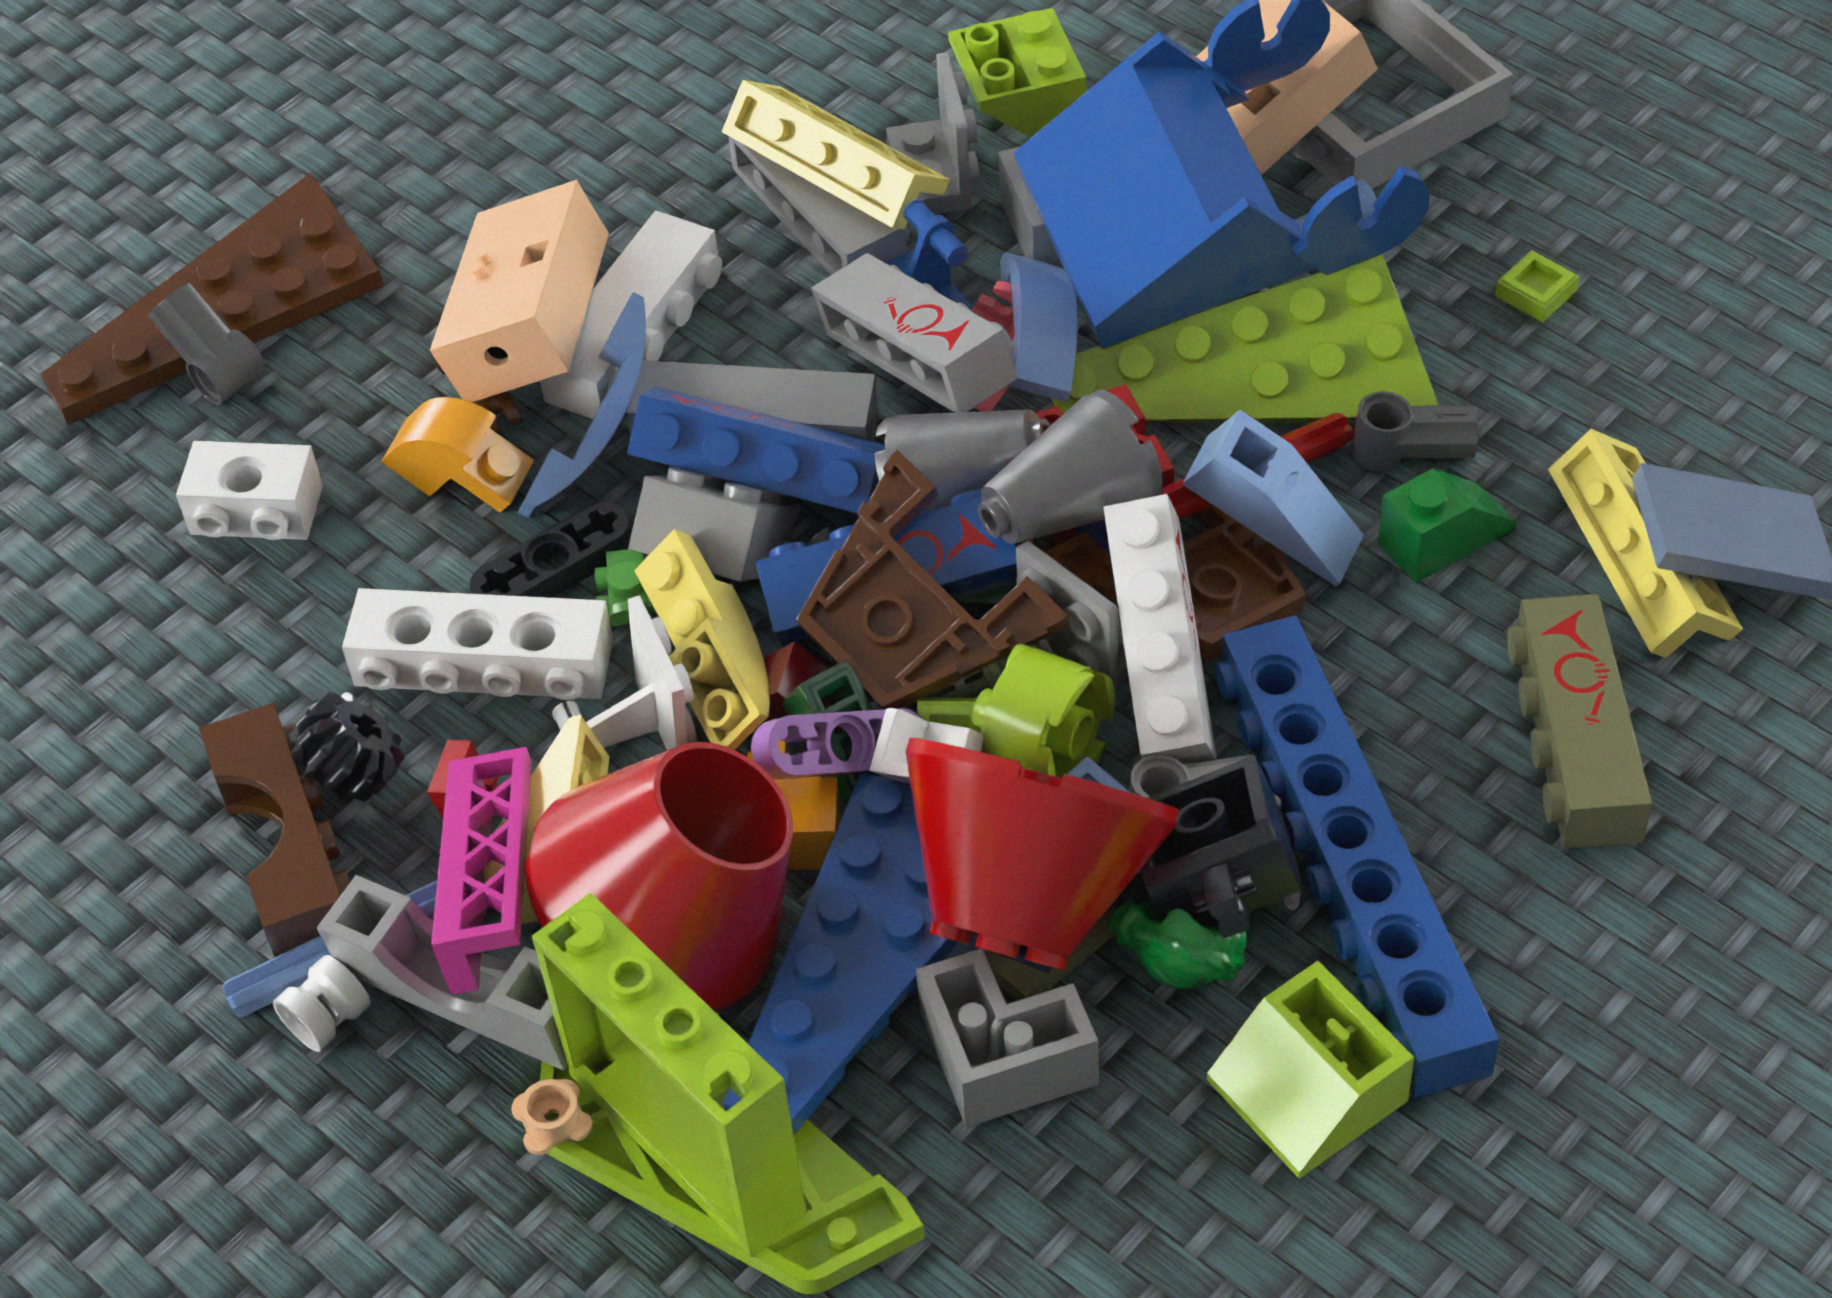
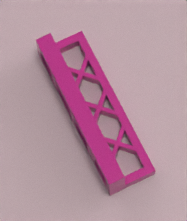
[431,747,532,995]

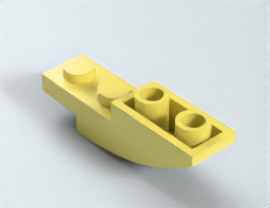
[634,529,770,750]

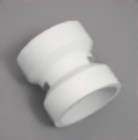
[273,955,371,1052]

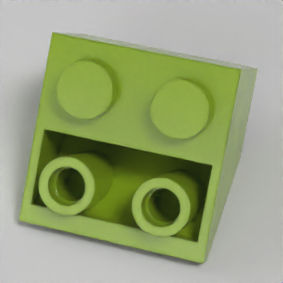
[948,8,1086,137]
[1207,961,1414,1179]

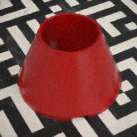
[525,742,793,1012]

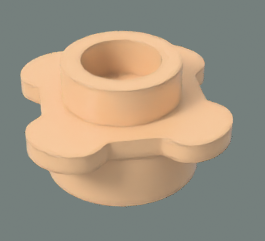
[511,1079,593,1155]

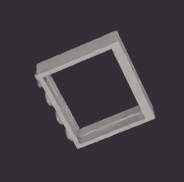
[1292,0,1513,189]

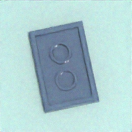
[1632,463,1832,600]

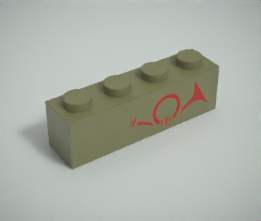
[1507,594,1652,849]

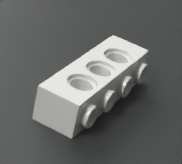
[342,588,614,700]

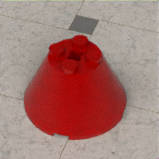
[905,737,1179,970]

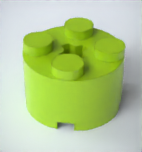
[972,643,1115,778]

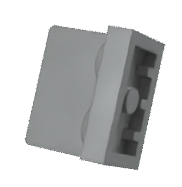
[886,52,980,215]
[1016,540,1129,691]

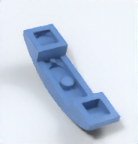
[1000,252,1077,402]
[517,292,646,518]

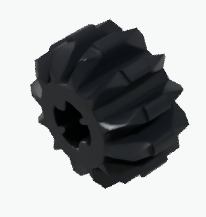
[289,692,405,803]

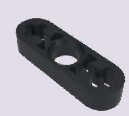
[470,502,632,598]

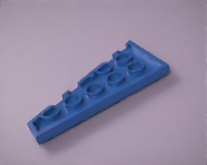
[723,772,958,1135]

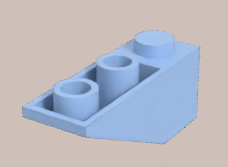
[1182,410,1364,587]

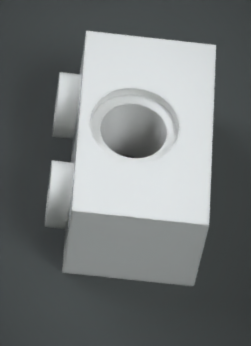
[176,441,323,540]

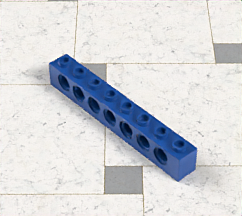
[1214,615,1499,1099]

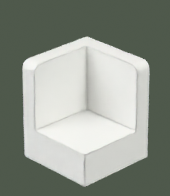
[869,708,984,784]

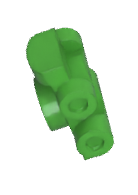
[595,549,657,626]

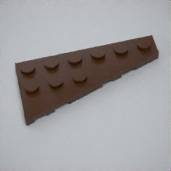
[41,173,384,425]

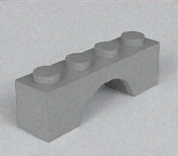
[317,875,567,1071]

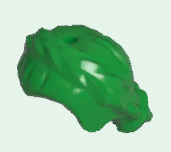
[1107,900,1247,989]

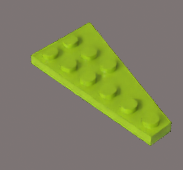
[1051,254,1439,425]

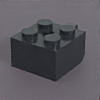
[1140,755,1302,939]

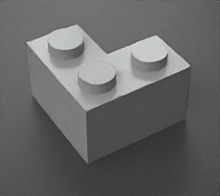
[916,949,1099,1128]

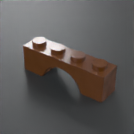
[199,702,350,957]

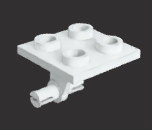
[552,595,697,750]

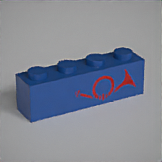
[627,386,885,513]
[755,489,1017,647]

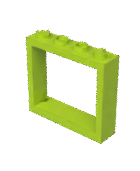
[532,892,807,1258]

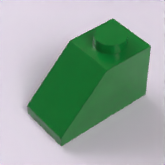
[1378,468,1516,583]

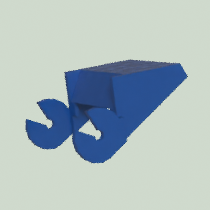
[1013,0,1430,349]

